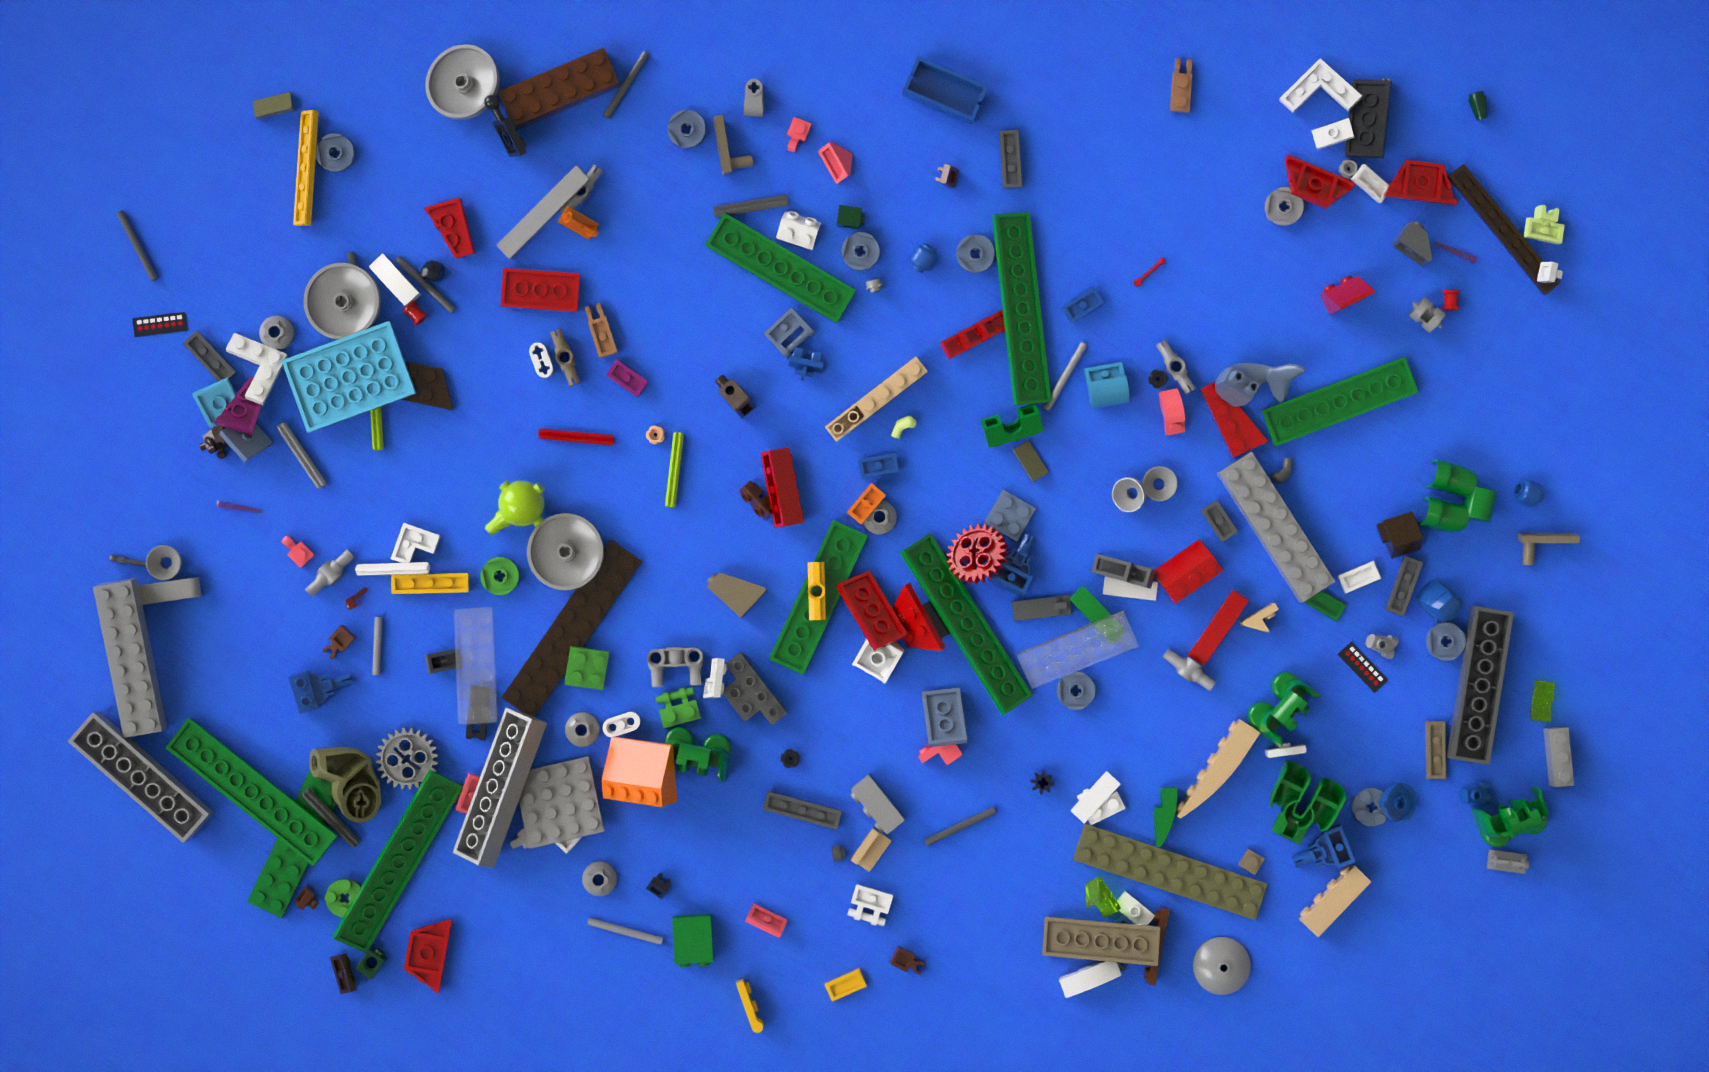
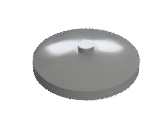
[425,44,500,120]
[303,263,381,340]
[527,513,604,590]

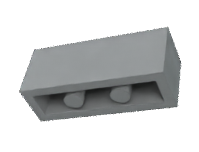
[1543,726,1574,787]
[850,774,905,834]

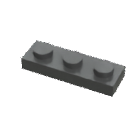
[999,130,1022,189]
[183,330,237,381]
[1385,556,1423,617]

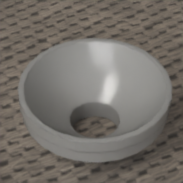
[259,315,295,350]
[1142,466,1177,501]
[1112,477,1146,512]
[863,500,897,535]
[146,545,182,580]
[565,712,600,747]
[582,861,617,896]

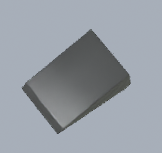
[425,649,461,674]

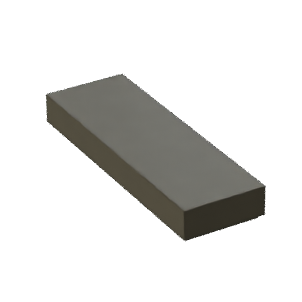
[1425,721,1446,779]

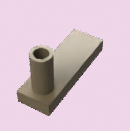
[713,115,753,176]
[1517,533,1580,565]

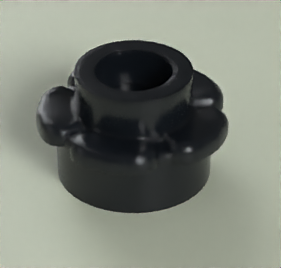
[1148,369,1167,388]
[781,749,800,768]

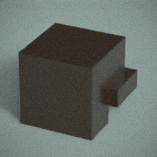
[1376,512,1423,559]

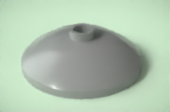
[1193,937,1251,995]

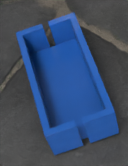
[902,56,988,125]

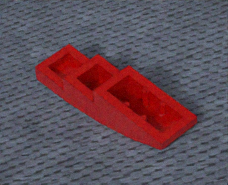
[940,310,1005,360]
[1188,589,1249,666]

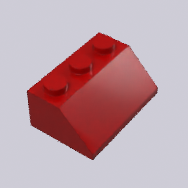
[1154,539,1223,604]

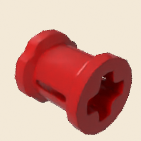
[1442,290,1460,311]
[402,301,428,326]

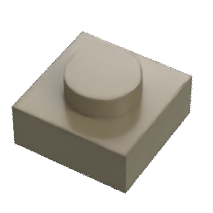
[1238,848,1265,875]

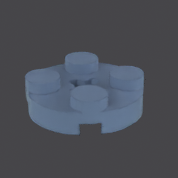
[668,110,706,149]
[316,133,355,173]
[841,232,880,271]
[956,235,995,274]
[1426,622,1466,661]
[1056,671,1095,710]
[1351,787,1387,826]

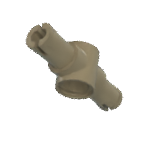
[550,329,581,387]

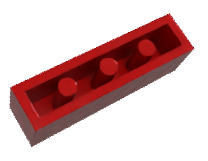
[760,447,804,528]

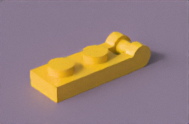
[736,978,764,1033]

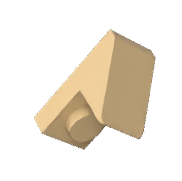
[1239,603,1279,633]

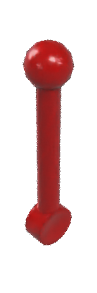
[1134,258,1166,287]

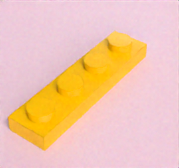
[391,573,469,594]

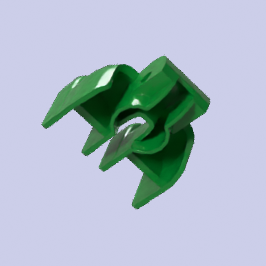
[1418,459,1497,532]
[1246,672,1322,748]
[664,727,732,783]
[1270,760,1347,845]
[1471,786,1549,848]

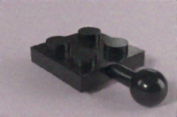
[484,95,527,157]

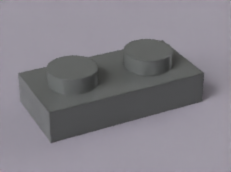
[1200,500,1238,543]

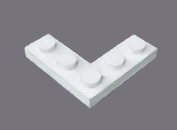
[1279,59,1362,113]
[226,333,288,405]

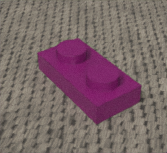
[606,360,648,398]

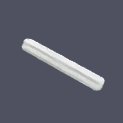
[355,562,430,576]

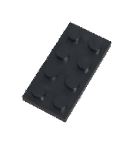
[1345,80,1393,158]

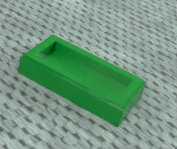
[1304,590,1347,622]

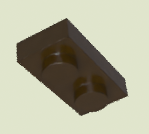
[330,953,357,994]

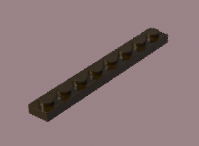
[1448,164,1560,295]

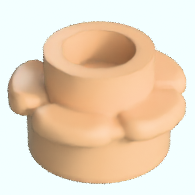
[646,426,665,445]

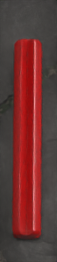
[538,429,614,446]

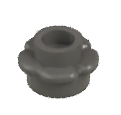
[831,844,845,863]

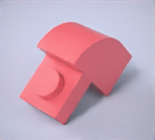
[1159,388,1185,436]
[918,744,963,765]

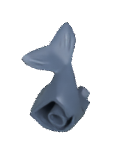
[1215,363,1306,407]

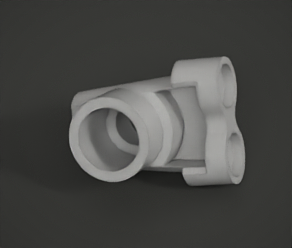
[1365,634,1398,659]

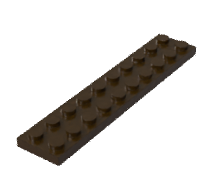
[501,540,642,717]

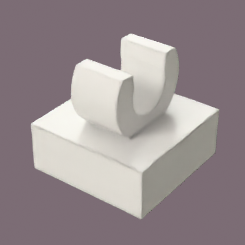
[1537,262,1563,283]

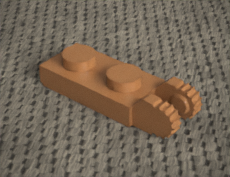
[1170,58,1192,113]
[585,303,618,359]

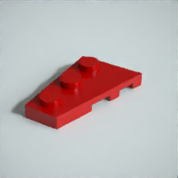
[424,198,475,259]

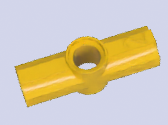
[808,562,826,620]

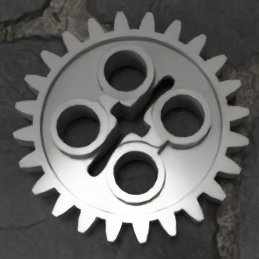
[376,727,439,790]

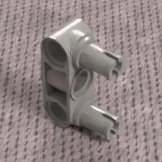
[647,647,704,687]

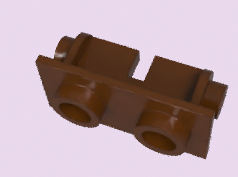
[739,480,772,520]

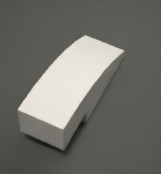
[369,254,421,306]
[1059,961,1122,998]

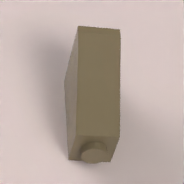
[707,573,767,618]

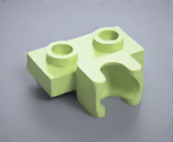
[1524,205,1565,245]

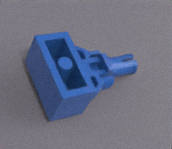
[987,534,1035,597]
[289,671,352,714]
[1292,823,1356,869]

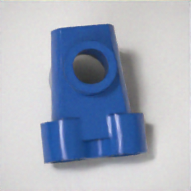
[1459,781,1491,805]

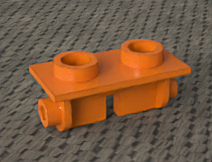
[558,205,599,240]

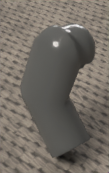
[1272,458,1293,483]

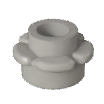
[1339,159,1358,178]
[865,278,884,293]

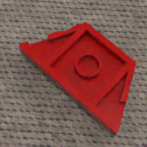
[1285,154,1355,209]
[1383,160,1457,206]
[893,583,946,651]
[404,919,453,993]

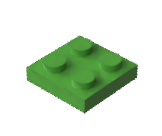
[564,646,609,690]

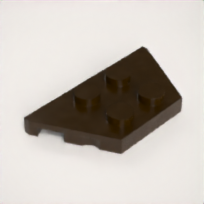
[401,361,453,410]

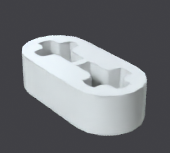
[529,343,554,378]

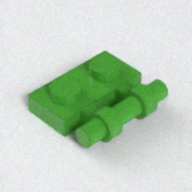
[655,687,701,728]

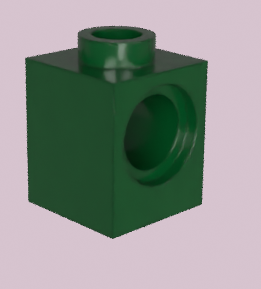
[836,205,865,230]
[355,947,388,979]

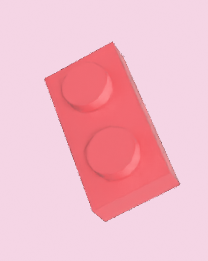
[455,773,480,814]
[745,903,788,938]

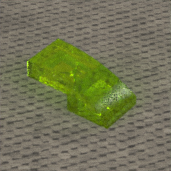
[1529,680,1555,723]

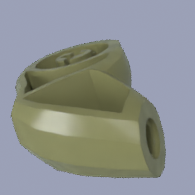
[309,746,381,823]

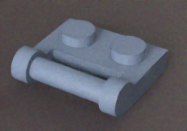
[763,308,815,359]

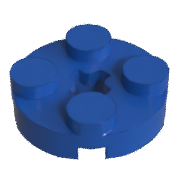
[1379,782,1416,822]

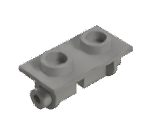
[1487,849,1529,874]

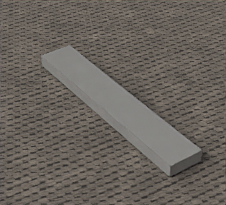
[496,165,591,259]

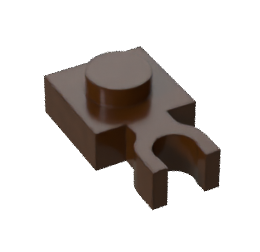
[322,625,357,659]
[889,945,926,975]

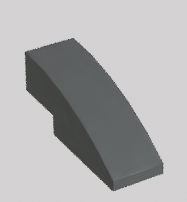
[1091,554,1156,589]

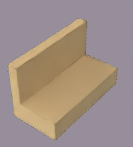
[851,828,892,872]

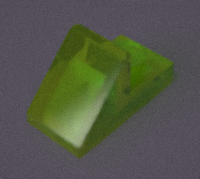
[1085,876,1121,918]

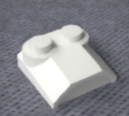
[852,639,904,684]

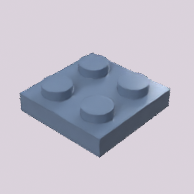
[984,490,1036,542]

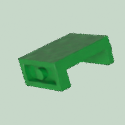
[672,914,714,967]

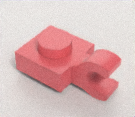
[787,117,812,153]
[281,535,315,568]

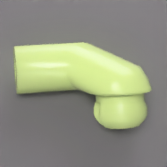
[891,416,917,439]

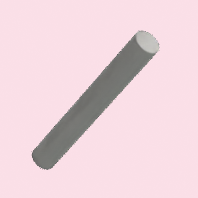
[372,617,383,675]

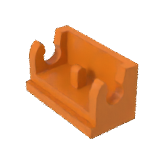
[847,483,886,525]

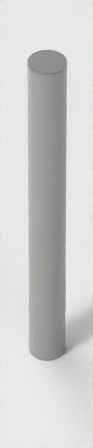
[1043,342,1087,412]
[587,917,663,945]

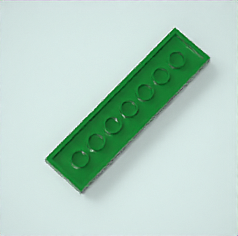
[705,213,856,324]
[1261,357,1419,447]
[769,520,868,675]
[247,771,337,918]

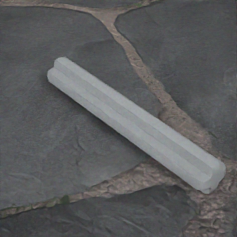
[277,422,326,489]

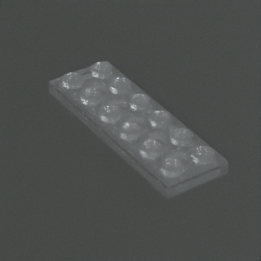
[454,607,498,725]
[1017,610,1139,689]

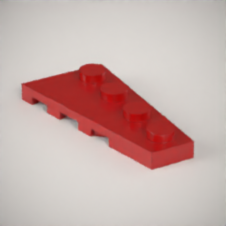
[1200,382,1268,458]

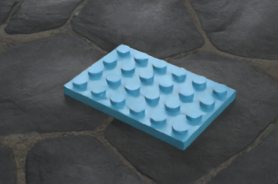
[281,321,417,433]

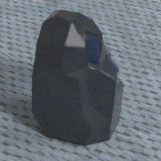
[420,260,445,283]

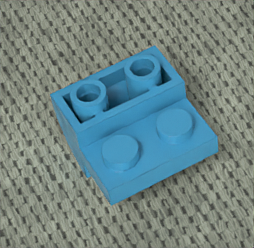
[1084,362,1130,409]

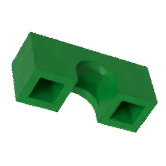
[980,404,1044,448]

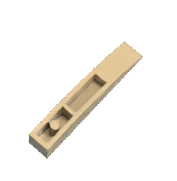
[825,357,928,442]
[1175,719,1260,819]

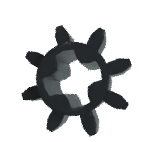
[1030,770,1054,795]

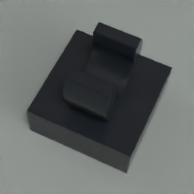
[646,873,671,899]

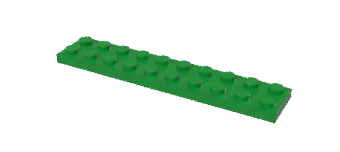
[992,212,1052,406]
[900,533,1033,716]
[165,717,339,867]
[332,769,463,953]

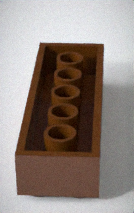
[498,48,621,130]

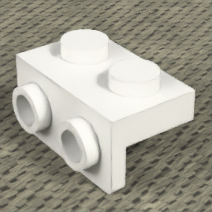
[776,211,821,250]

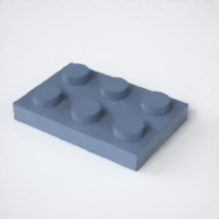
[922,688,967,747]

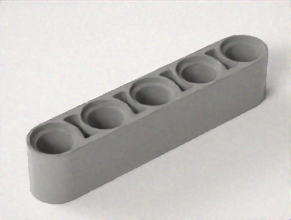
[139,577,202,605]

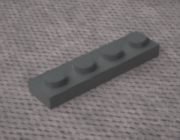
[763,791,842,830]

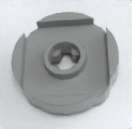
[1264,187,1304,226]

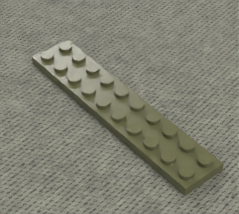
[1072,823,1267,920]

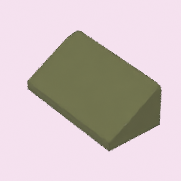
[253,92,295,120]
[1012,441,1049,483]

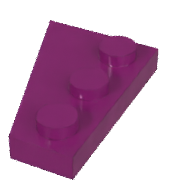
[214,377,262,435]

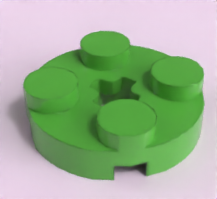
[480,557,520,595]
[325,879,361,918]

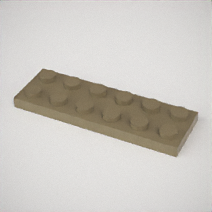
[1042,916,1161,966]

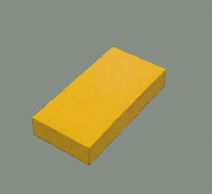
[824,968,867,1002]

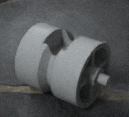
[1408,297,1446,333]

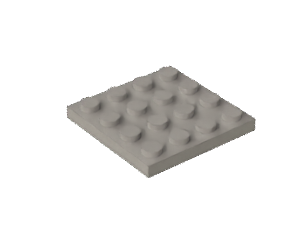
[519,756,605,849]

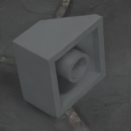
[1391,221,1432,266]

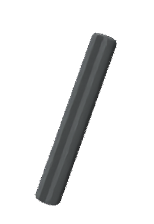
[713,194,789,217]
[302,788,360,848]

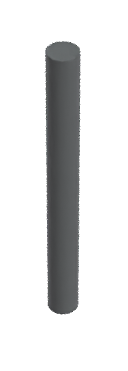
[603,51,649,119]
[116,210,158,282]
[396,256,456,314]
[924,807,996,846]

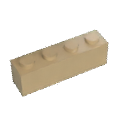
[1299,864,1371,937]

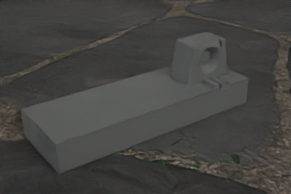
[1011,595,1071,621]

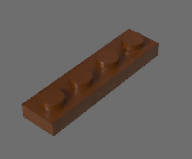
[1143,906,1170,986]

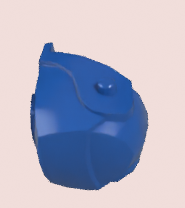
[1416,579,1462,623]

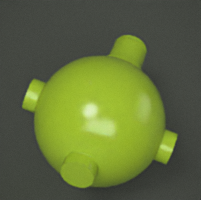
[485,480,545,536]

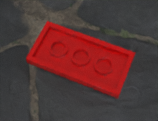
[500,268,580,312]
[836,570,908,652]

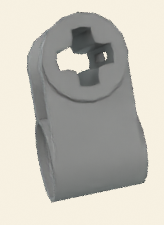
[744,79,764,117]

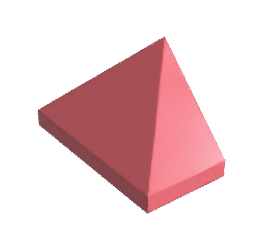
[818,141,853,184]

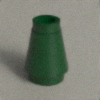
[1468,91,1488,120]

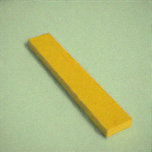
[293,110,319,226]

